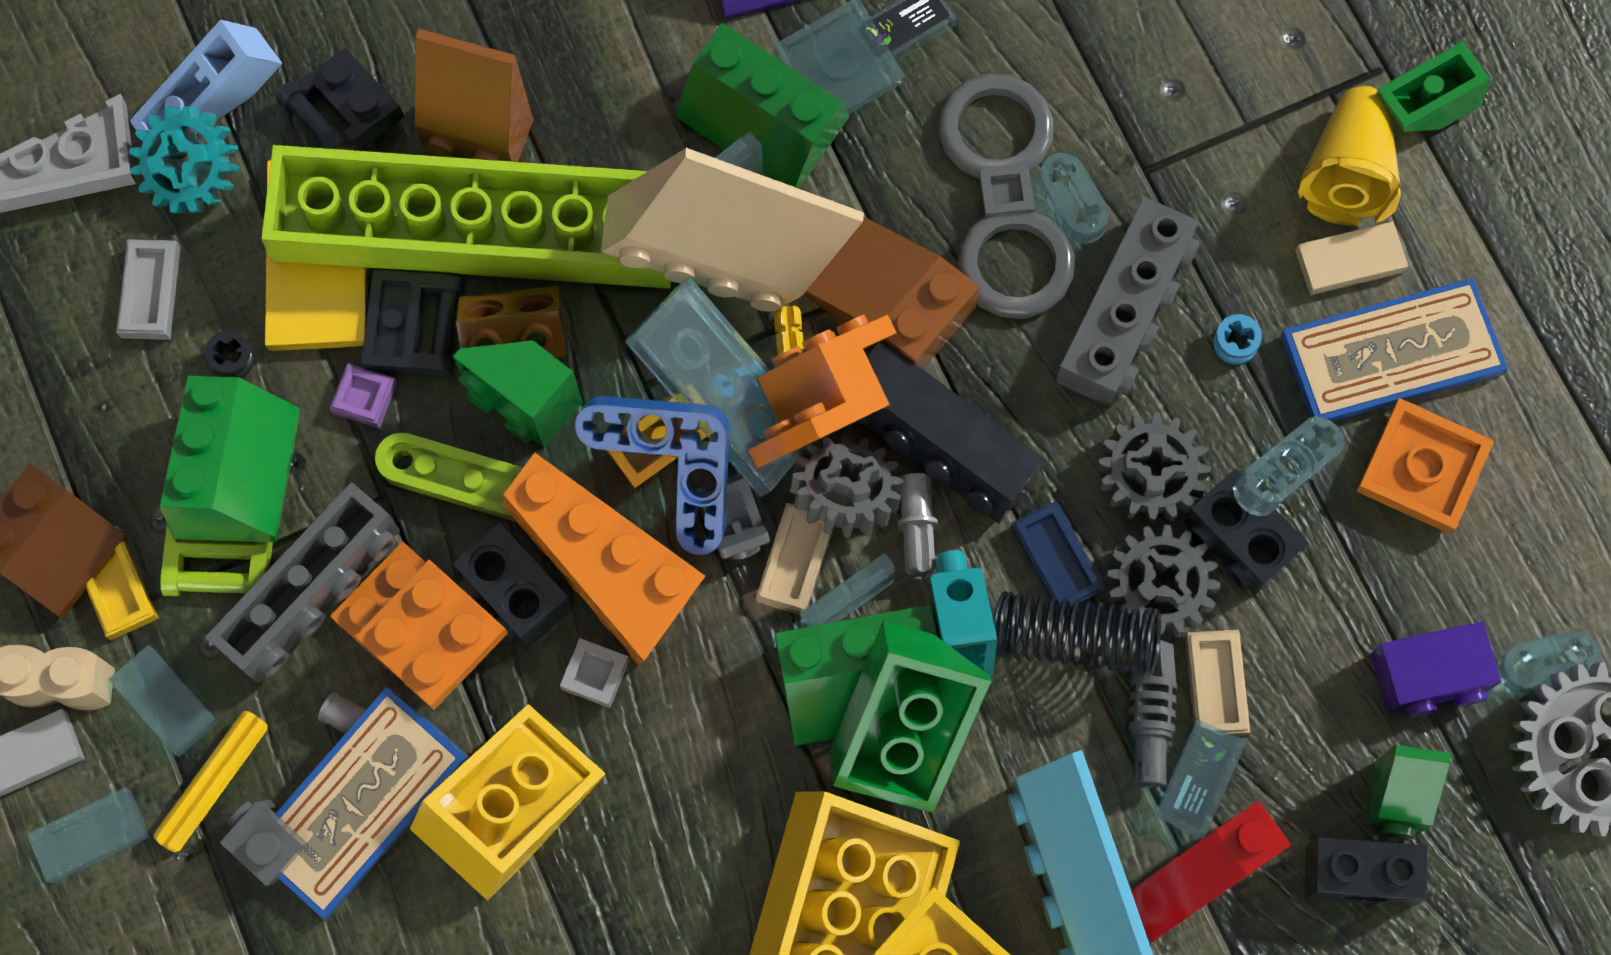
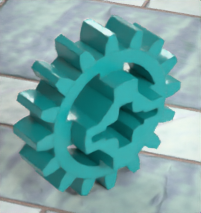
[129,106,240,213]

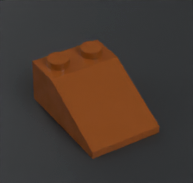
[415,28,533,162]
[804,216,980,369]

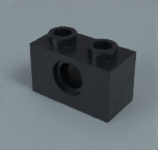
[1305,837,1427,907]

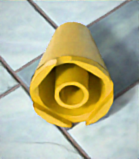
[1298,86,1401,226]

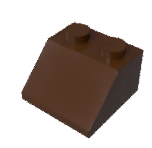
[0,464,128,619]

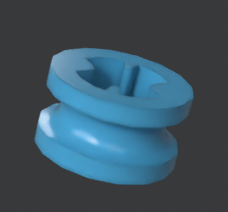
[1213,314,1262,365]

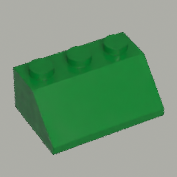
[675,22,849,189]
[160,376,300,543]
[775,604,937,747]
[829,620,991,813]

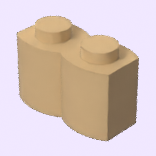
[0,645,115,710]

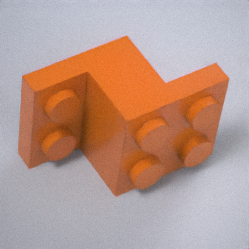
[748,314,896,468]
[330,541,508,710]

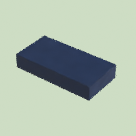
[1010,500,1106,613]

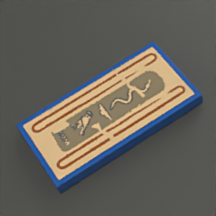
[1280,278,1508,427]
[276,686,469,919]

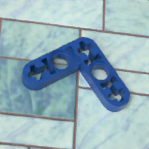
[575,396,730,555]

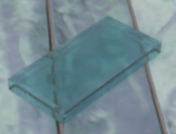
[625,277,811,497]

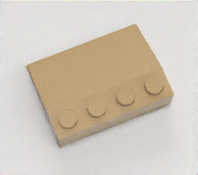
[601,148,864,311]

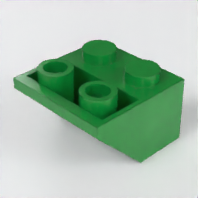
[453,341,583,448]

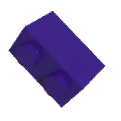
[1370,621,1502,718]

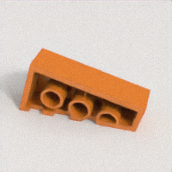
[501,453,705,666]

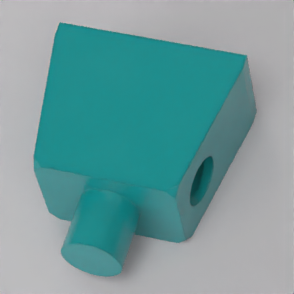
[929,550,997,677]

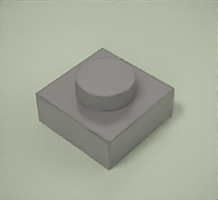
[560,638,630,708]

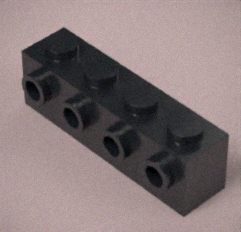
[855,340,1046,524]

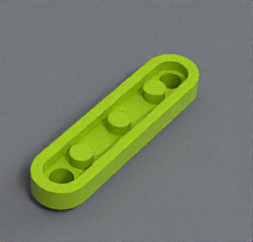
[375,433,523,522]

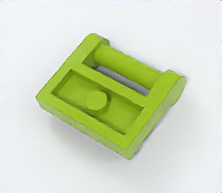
[160,525,273,596]

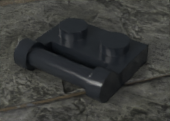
[276,48,405,151]
[361,270,465,379]

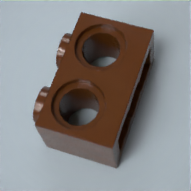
[456,286,566,358]

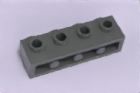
[1056,196,1201,408]
[205,482,400,683]

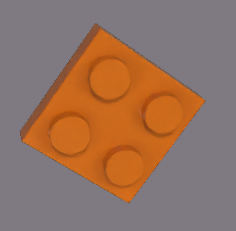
[1356,398,1494,535]

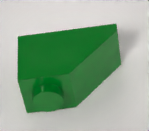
[1376,41,1491,132]
[1367,745,1451,839]

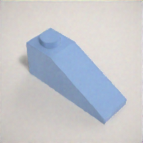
[130,20,282,134]

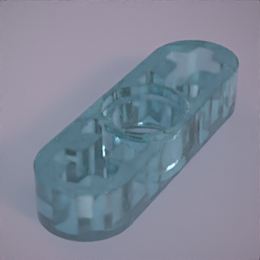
[1233,416,1345,516]

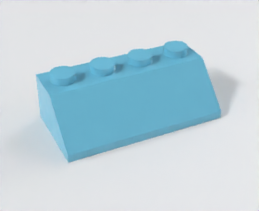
[1007,750,1153,955]

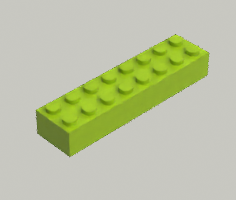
[261,145,671,288]

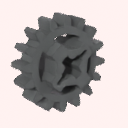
[1097,412,1211,525]
[790,434,903,538]
[1105,525,1221,638]

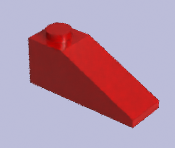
[1131,800,1291,943]

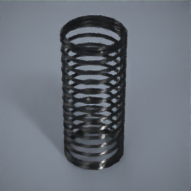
[993,590,1161,677]

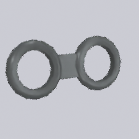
[938,73,1075,319]

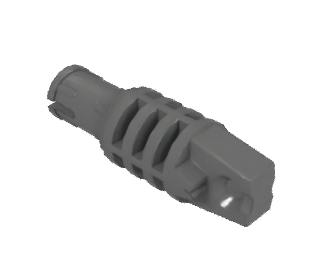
[1128,640,1177,789]

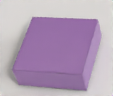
[329,364,397,429]

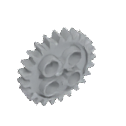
[1509,662,1611,836]

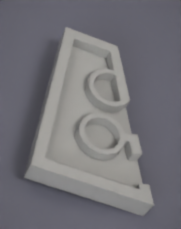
[0,94,136,213]

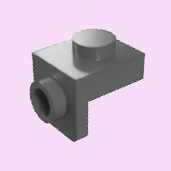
[696,472,770,559]
[220,800,308,886]

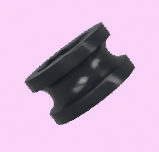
[204,331,255,379]

